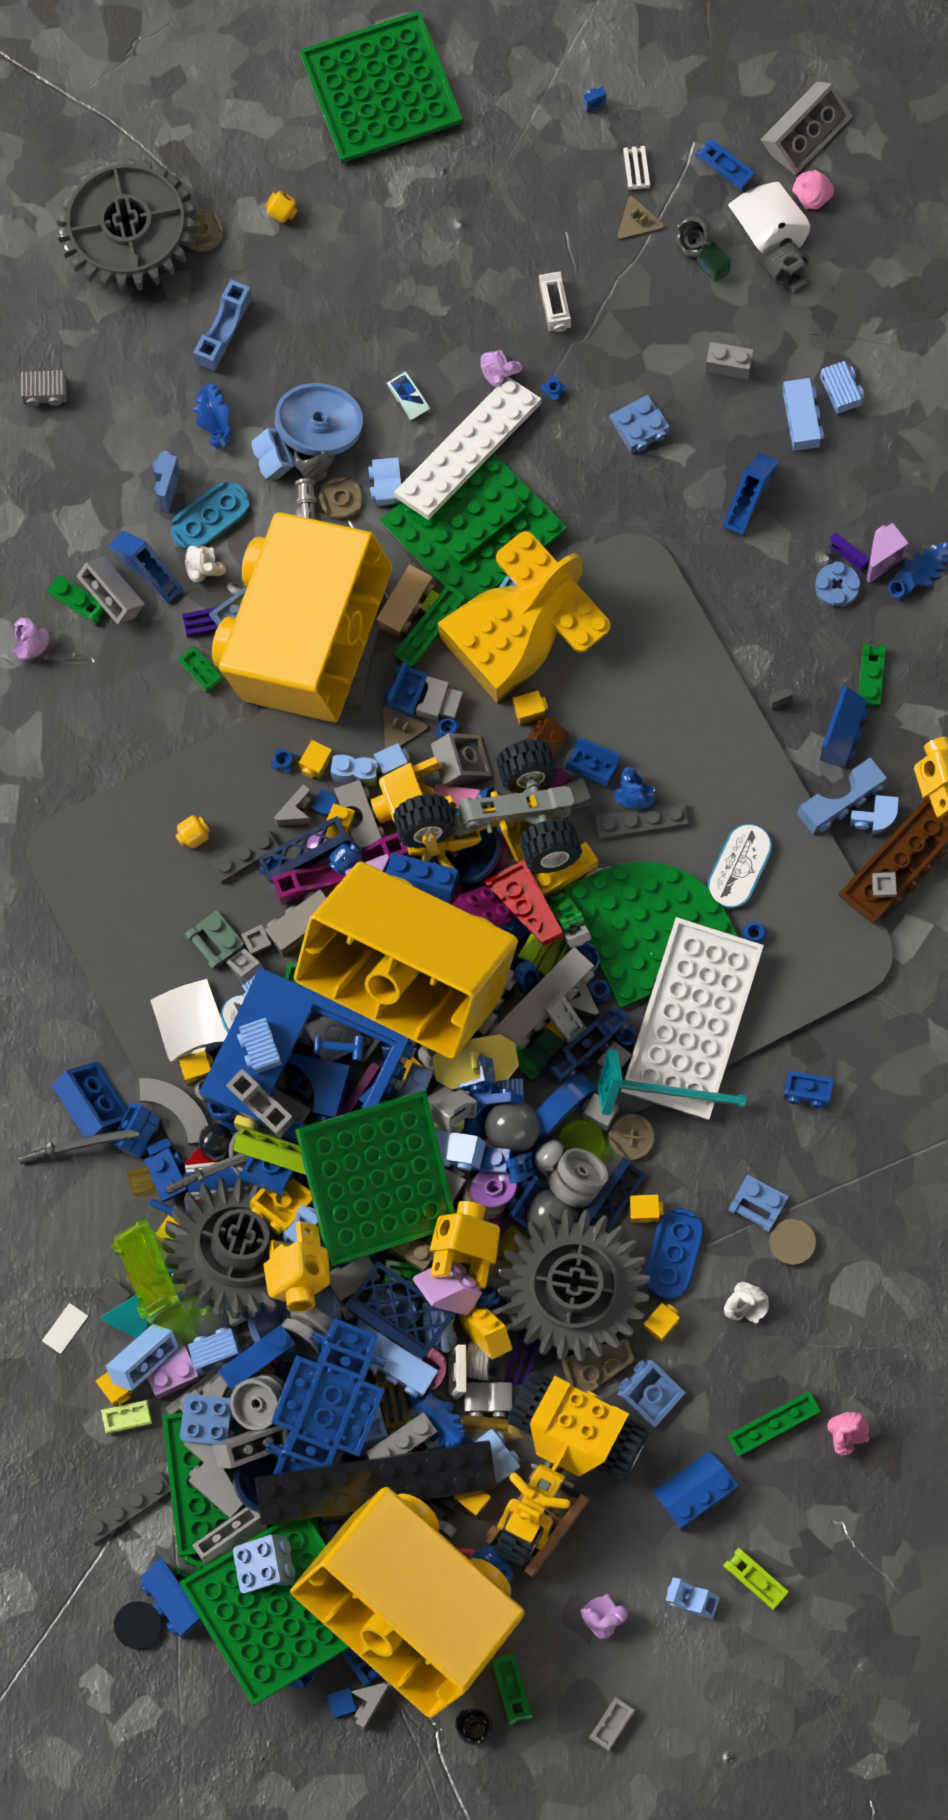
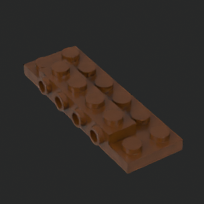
[839,799,948,925]

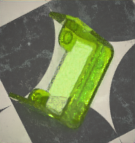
[111,1217,186,1326]

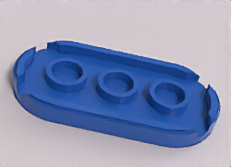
[645,1208,703,1300]

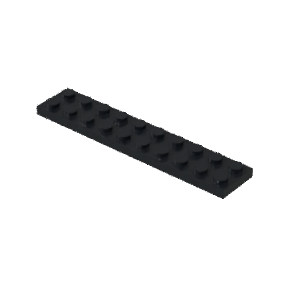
[254,1440,496,1526]

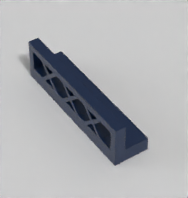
[258,816,353,884]
[588,1156,647,1233]

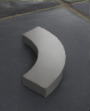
[139,1078,208,1145]

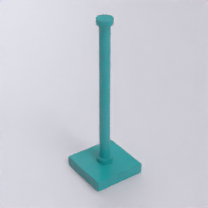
[597,1049,746,1115]

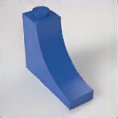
[723,452,780,535]
[108,531,184,603]
[285,1053,352,1122]
[217,1324,295,1390]

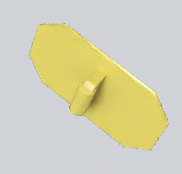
[432,1034,519,1089]

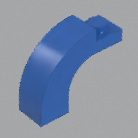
[535,1072,597,1147]
[459,1085,523,1140]

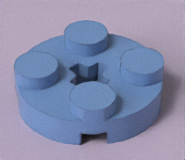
[815,561,860,607]

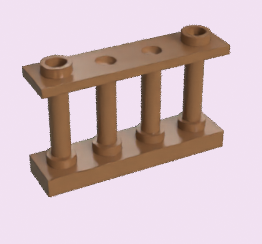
[486,1470,589,1578]

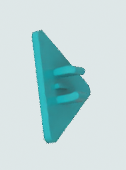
[101,1291,147,1338]

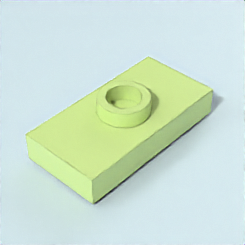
[101,1400,152,1434]

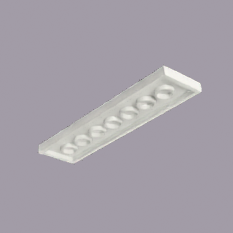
[394,377,541,520]

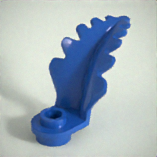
[193,383,232,449]
[888,542,948,599]
[406,1390,466,1447]

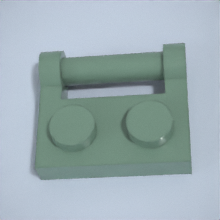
[184,910,245,970]

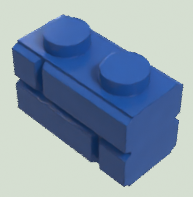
[110,1103,161,1158]

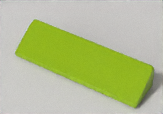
[233,1127,306,1175]

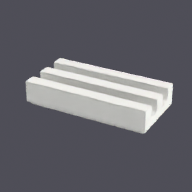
[623,146,650,190]

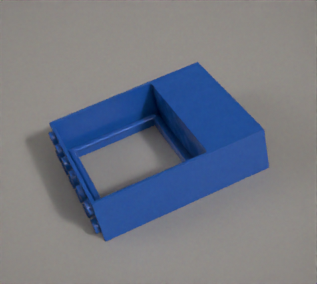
[199,967,416,1143]

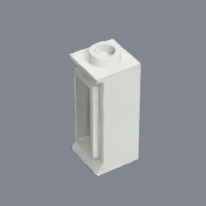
[539,271,571,332]

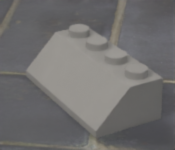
[760,81,853,175]

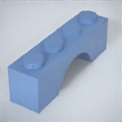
[193,279,252,371]
[796,758,887,834]

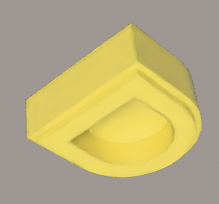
[234,1115,259,1131]

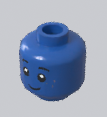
[329,842,363,875]

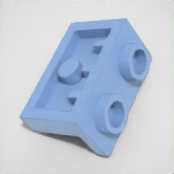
[422,1302,457,1352]

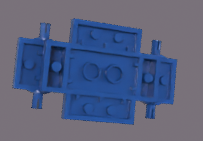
[265,1318,387,1474]

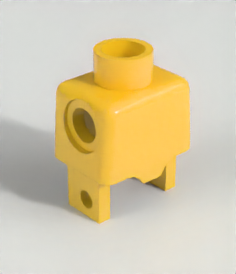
[914,737,948,818]
[371,757,458,824]
[429,1201,500,1289]
[263,1221,330,1313]

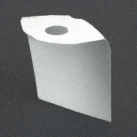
[728,181,810,256]
[150,979,227,1062]

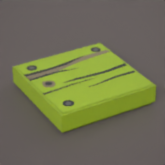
[518,933,569,977]

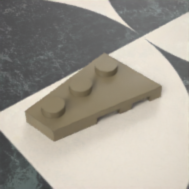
[561,1338,635,1392]

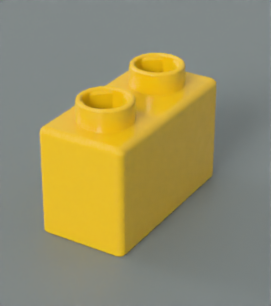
[212,512,392,723]
[294,862,518,1059]
[290,1487,525,1718]

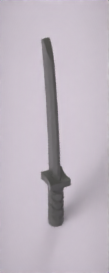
[18,1130,141,1164]
[166,1153,249,1194]

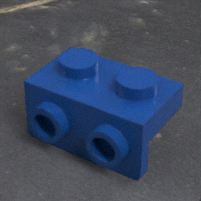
[385,661,429,716]
[565,737,620,786]
[783,1070,834,1109]
[144,1148,189,1202]
[504,1175,549,1230]

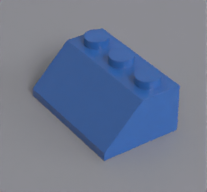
[820,685,870,768]
[386,852,460,904]
[52,1061,128,1138]
[652,1451,738,1531]
[140,1558,203,1638]

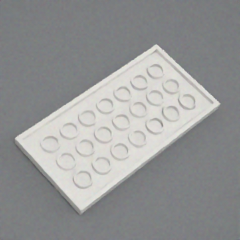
[621,917,764,1120]

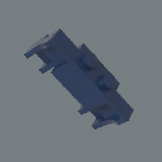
[544,1008,630,1083]

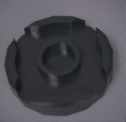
[114,1601,162,1650]

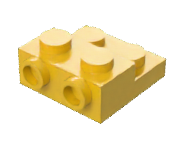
[249,1177,313,1235]

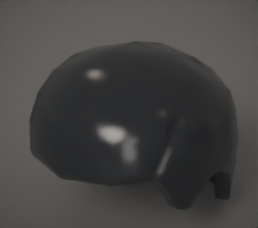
[198,1123,233,1162]
[455,1708,492,1745]

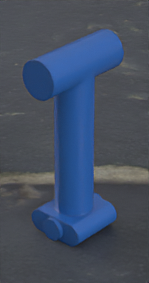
[314,1036,364,1061]

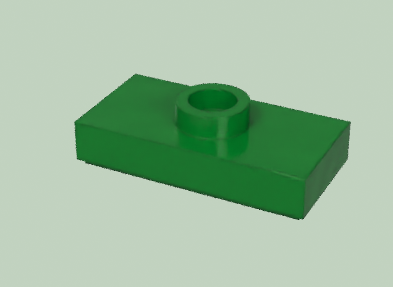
[177,645,224,693]

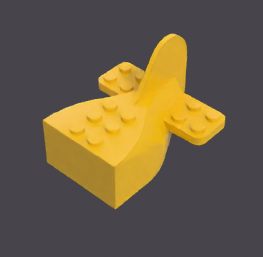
[438,531,610,704]

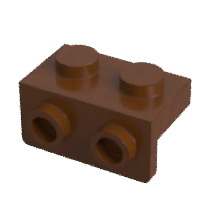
[523,718,570,757]

